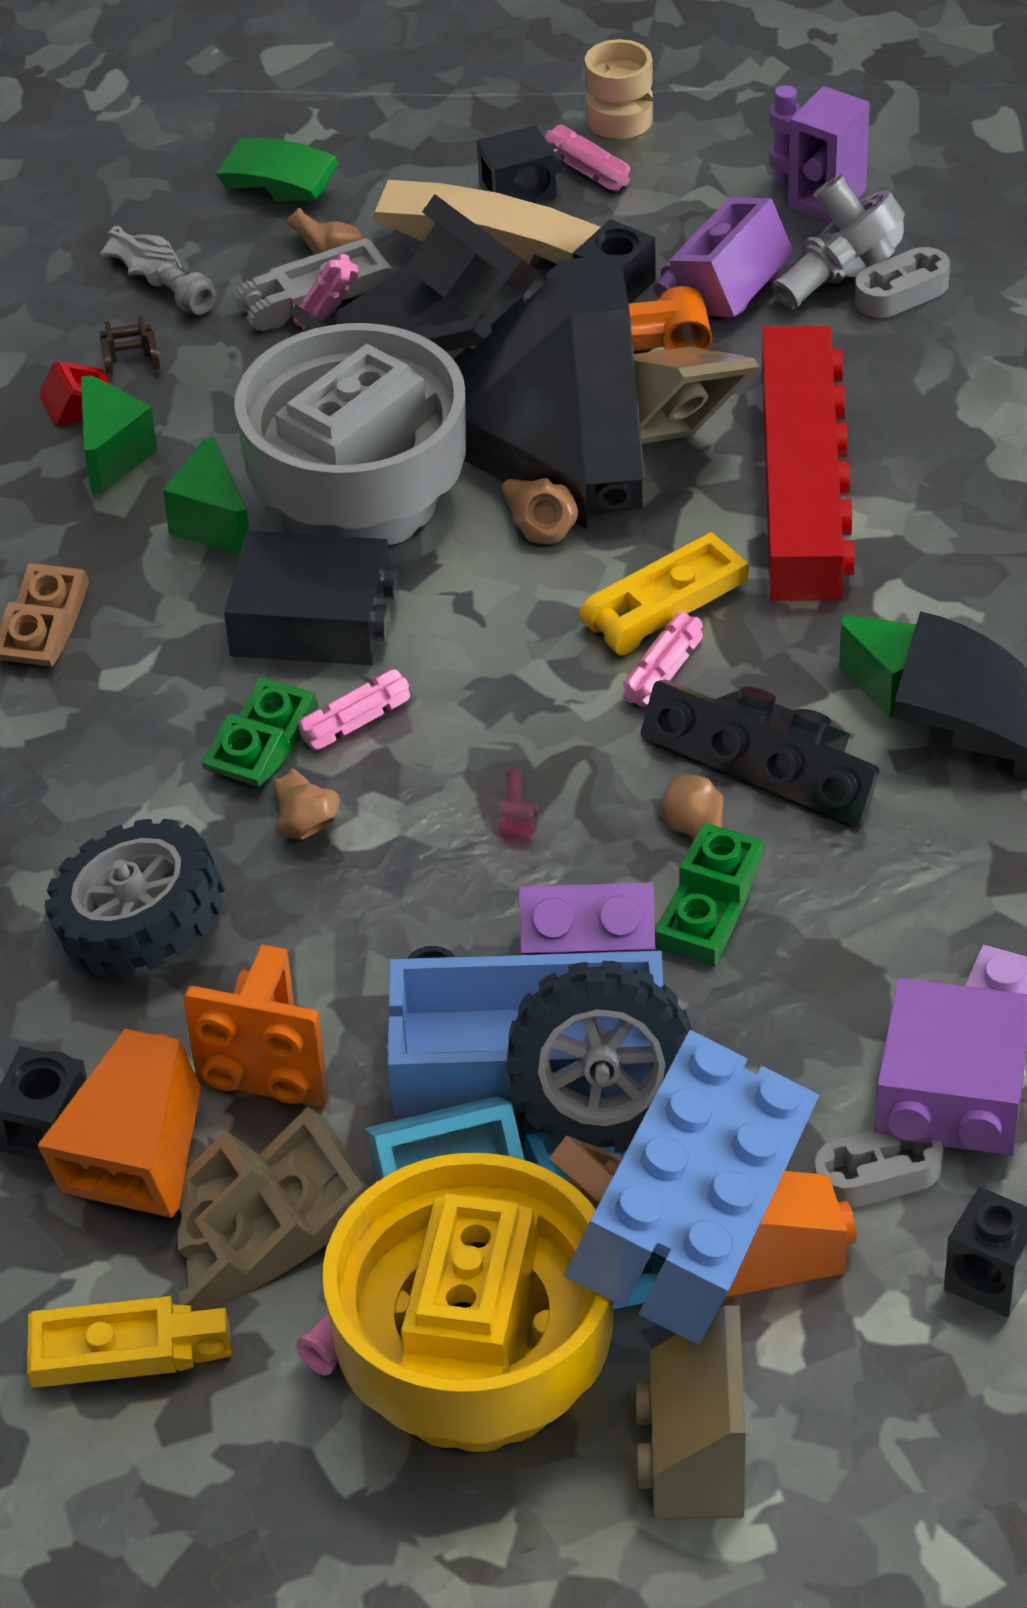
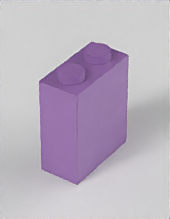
[874,977,1027,1156]

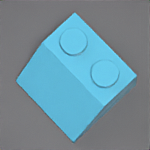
[364,1096,524,1182]

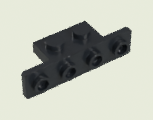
[640,679,880,826]

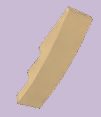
[371,180,600,264]

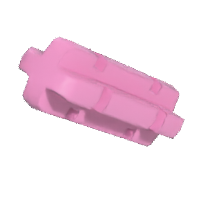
[544,125,631,192]
[293,254,359,330]
[623,612,703,708]
[298,669,410,751]

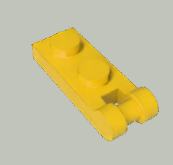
[579,531,749,656]

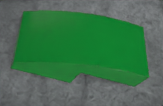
[216,138,339,202]
[202,676,319,787]
[655,822,765,967]

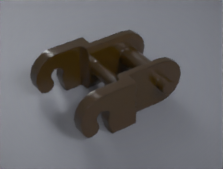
[99,315,160,377]

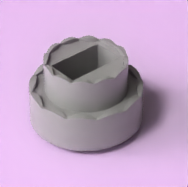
[234,323,466,545]

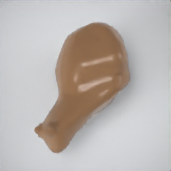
[287,208,365,255]
[501,478,578,544]
[273,769,340,841]
[659,775,723,841]

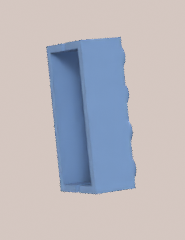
[388,951,663,1117]
[564,1030,820,1345]

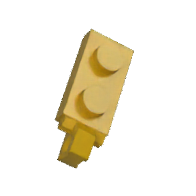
[27,1296,232,1388]

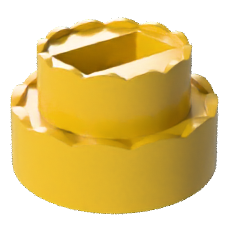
[322,1153,614,1452]

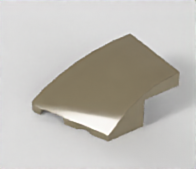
[177,1107,371,1311]

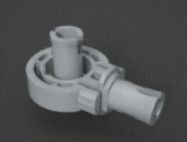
[771,174,905,309]

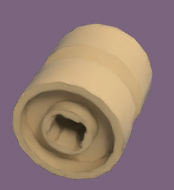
[584,39,653,140]

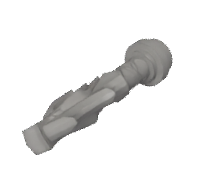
[100,226,217,315]

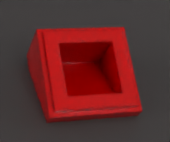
[40,361,111,425]

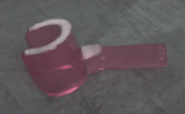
[500,768,539,840]

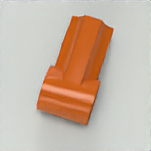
[629,286,712,353]

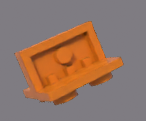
[183,944,328,1107]

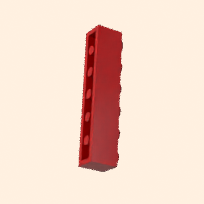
[762,326,855,601]

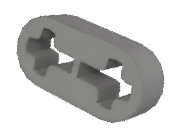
[855,247,950,318]
[814,1129,944,1208]

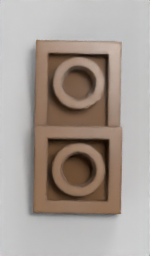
[0,563,89,667]

